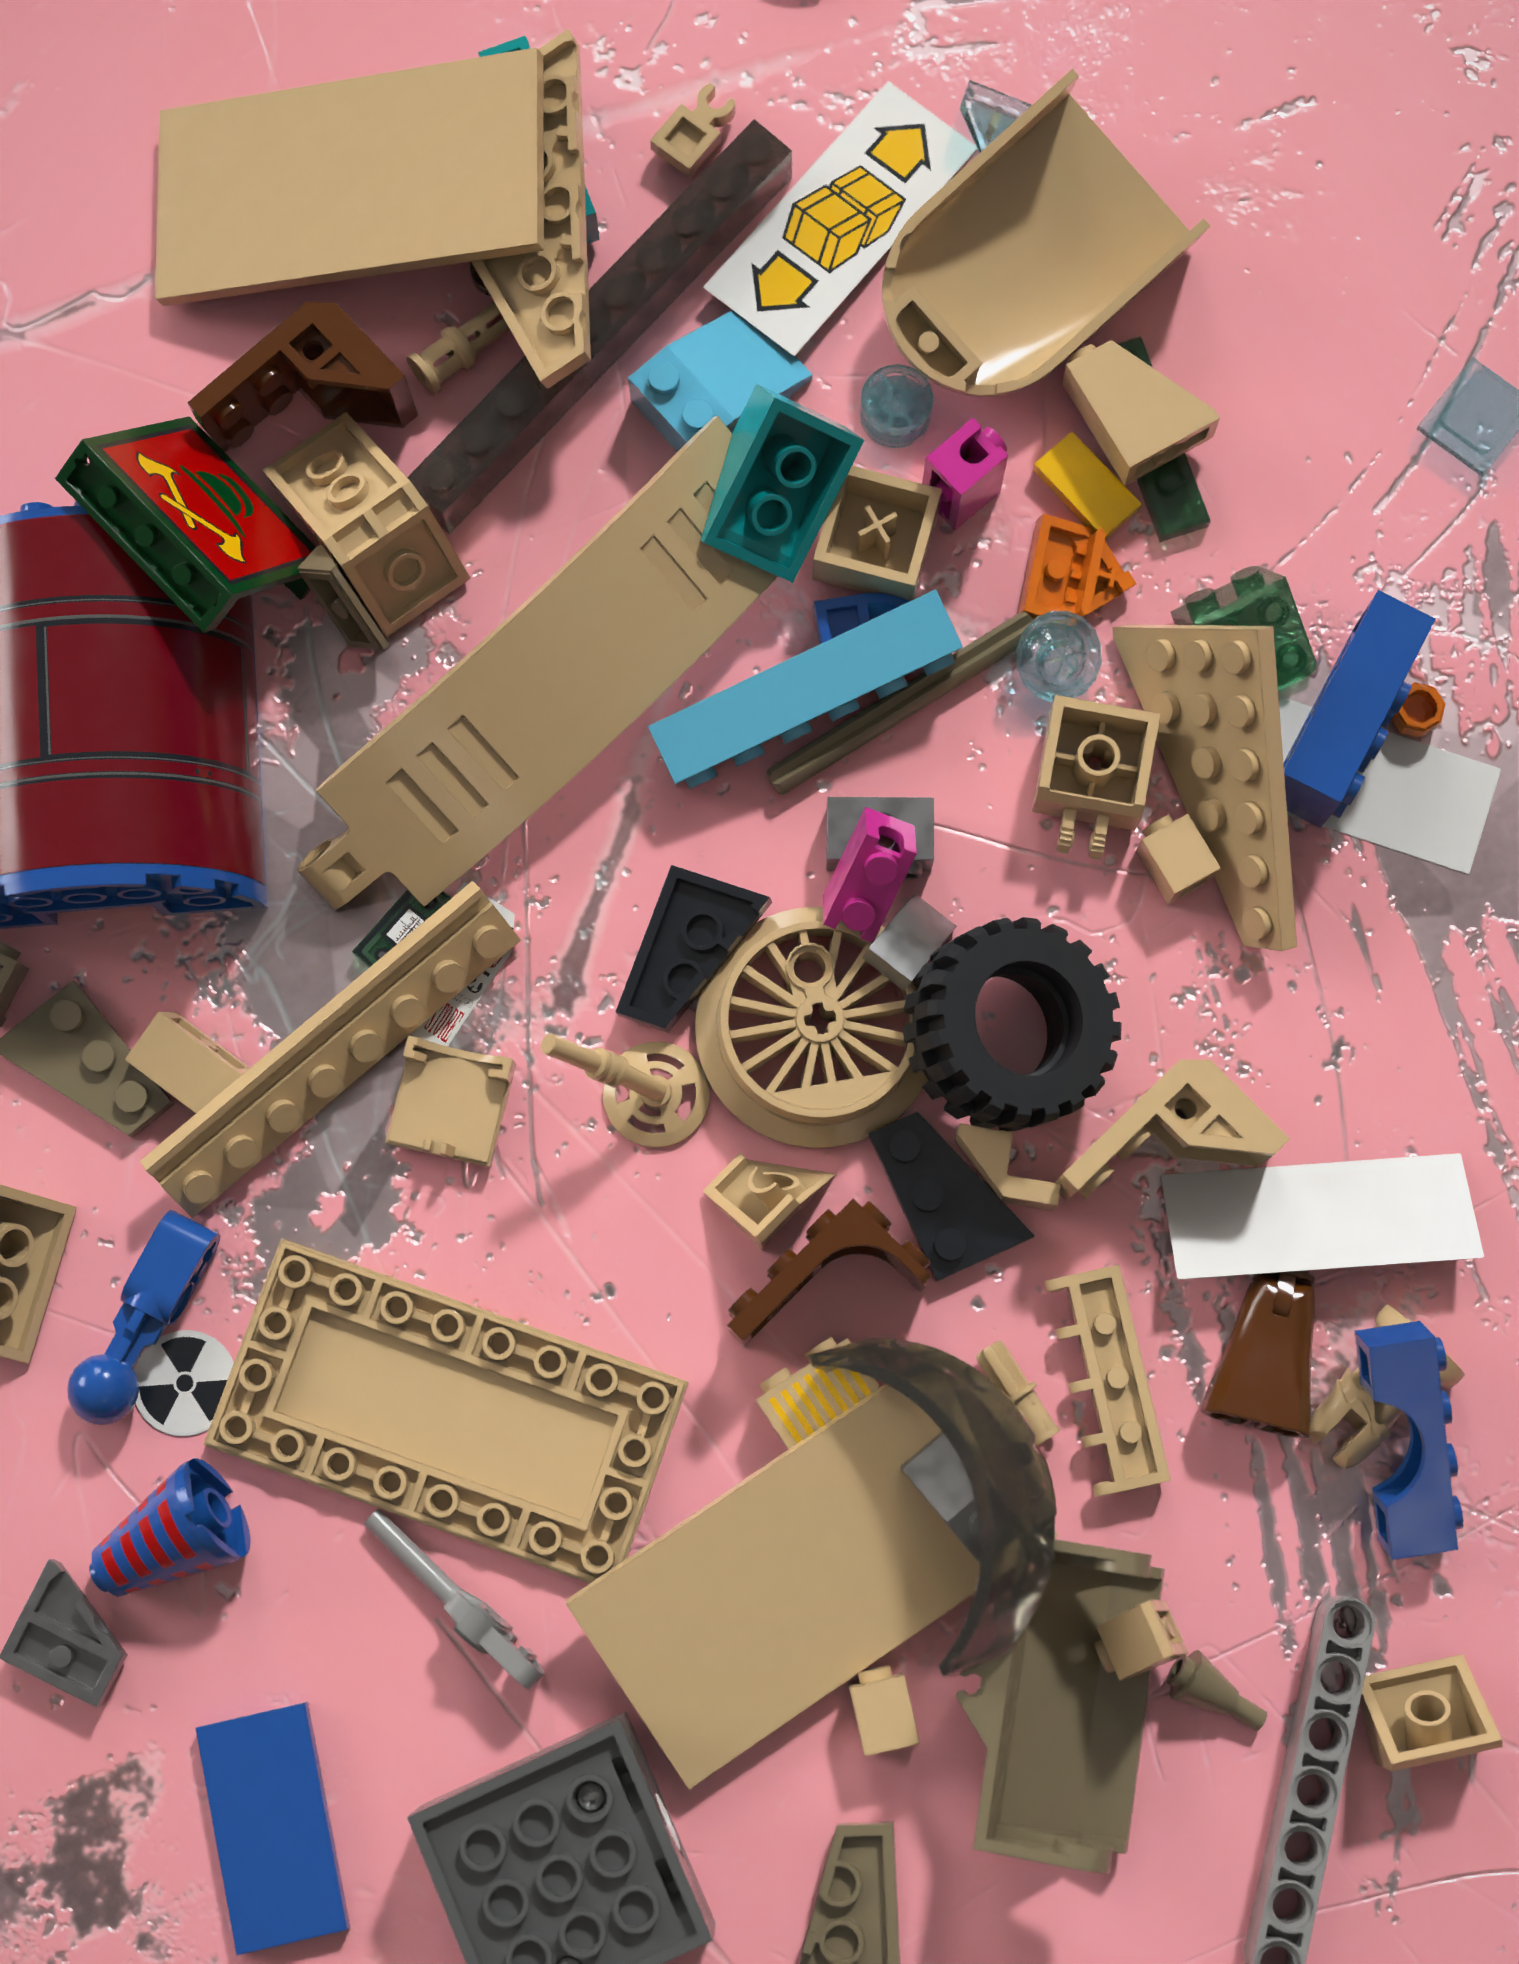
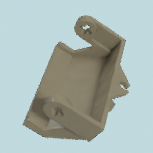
[956,1533,1165,1873]

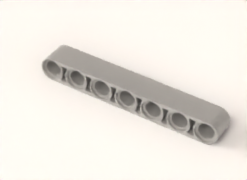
[1244,1596,1375,1964]

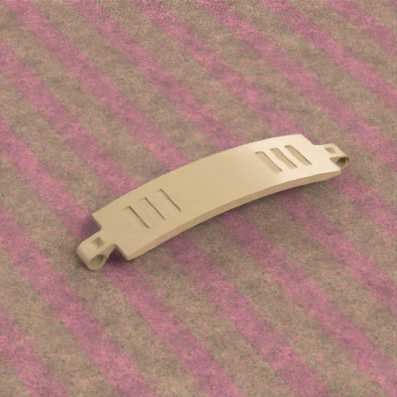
[297,416,778,909]

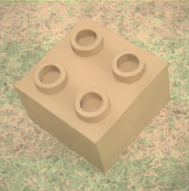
[812,466,942,601]

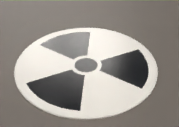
[134,1330,234,1436]

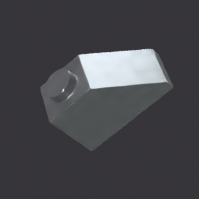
[900,1431,1025,1565]

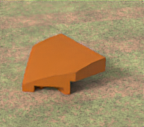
[1018,513,1137,628]

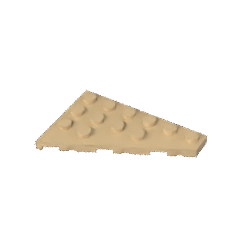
[471,29,591,389]
[1112,624,1297,951]

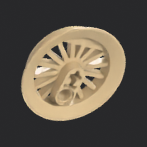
[695,907,928,1148]

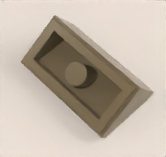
[297,545,389,650]

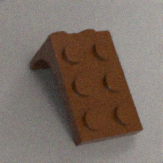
[727,1199,932,1347]

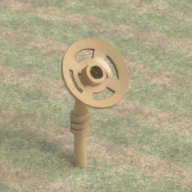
[540,1033,710,1148]

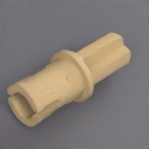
[976,1341,1060,1449]

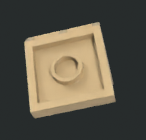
[262,412,471,637]
[1055,1059,1290,1201]

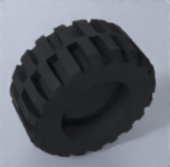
[903,917,1122,1131]

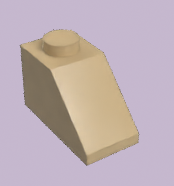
[1095,1600,1189,1681]

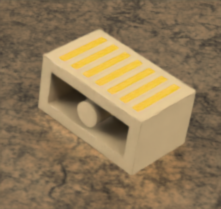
[756,1337,880,1449]

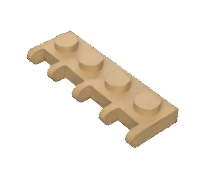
[1044,1265,1171,1497]

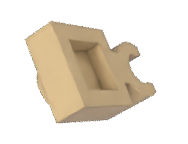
[650,83,736,178]

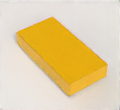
[1033,431,1142,540]

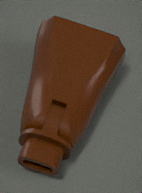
[1200,1270,1315,1438]

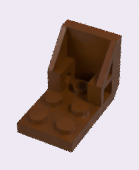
[187,302,418,452]

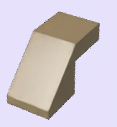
[955,1123,1061,1211]

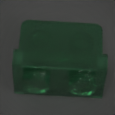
[1170,566,1317,691]

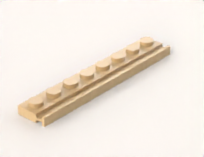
[140,881,521,1218]

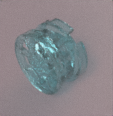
[860,365,933,448]

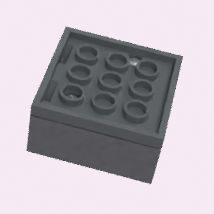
[407,1711,716,1964]

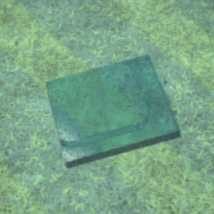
[1416,357,1519,477]

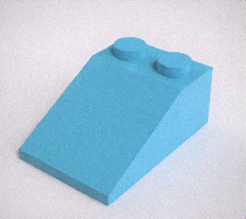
[628,310,813,452]

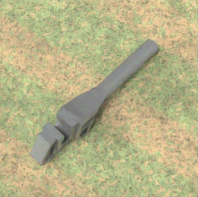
[364,1509,544,1690]

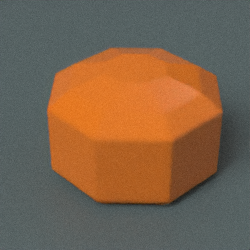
[1391,682,1446,738]

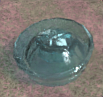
[1015,611,1102,702]

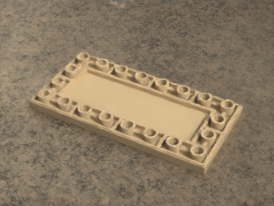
[155,47,544,306]
[203,1238,689,1583]
[565,1350,1058,1789]

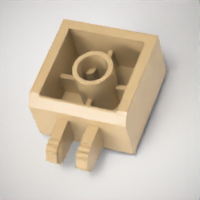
[1031,695,1160,860]

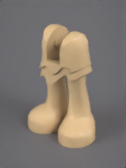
[1309,1304,1465,1469]

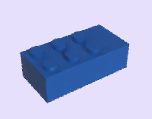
[1283,590,1436,828]

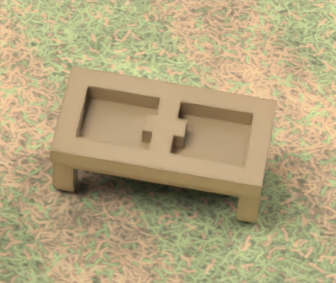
[125,1012,250,1113]

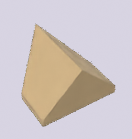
[702,1153,836,1250]

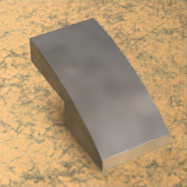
[862,894,956,991]

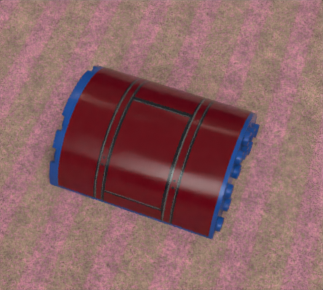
[0,501,268,929]

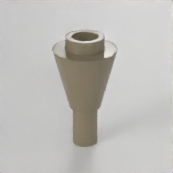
[1167,1650,1268,1731]

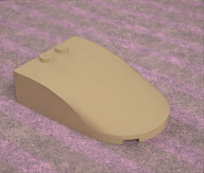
[882,68,1210,397]

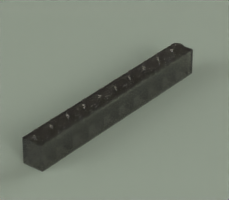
[407,119,792,535]

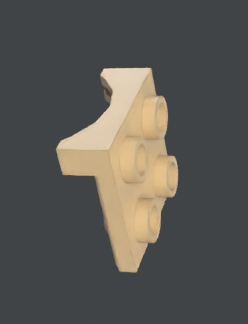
[385,1035,516,1168]

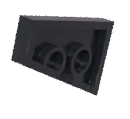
[615,865,772,1033]
[869,1112,1035,1282]

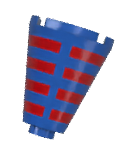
[89,1458,251,1597]

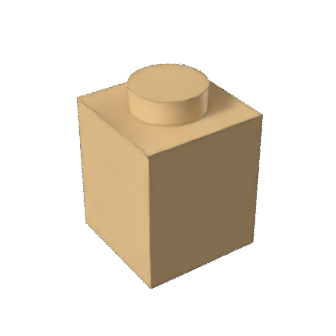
[1136,814,1221,904]
[849,1665,920,1756]

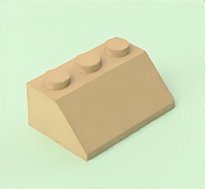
[0,1184,77,1364]

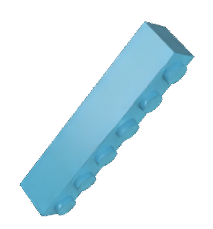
[648,589,963,789]

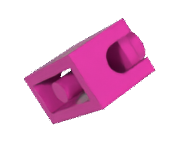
[922,418,1008,531]
[823,807,917,943]

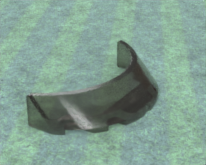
[808,1338,1057,1677]

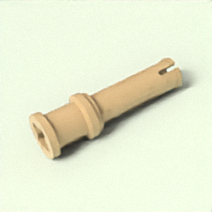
[406,302,510,395]

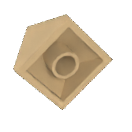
[1360,1654,1503,1771]

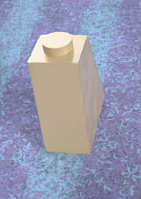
[1062,340,1220,486]

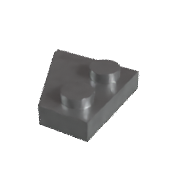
[0,1559,128,1707]

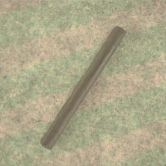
[767,612,1038,795]

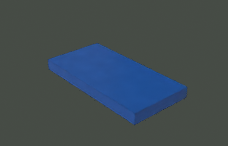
[195,1702,350,1955]

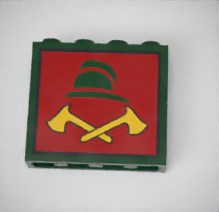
[54,416,316,633]

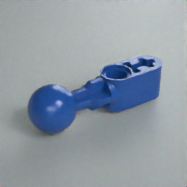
[67,1210,220,1425]

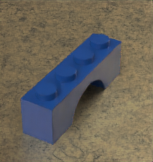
[1355,1321,1464,1560]

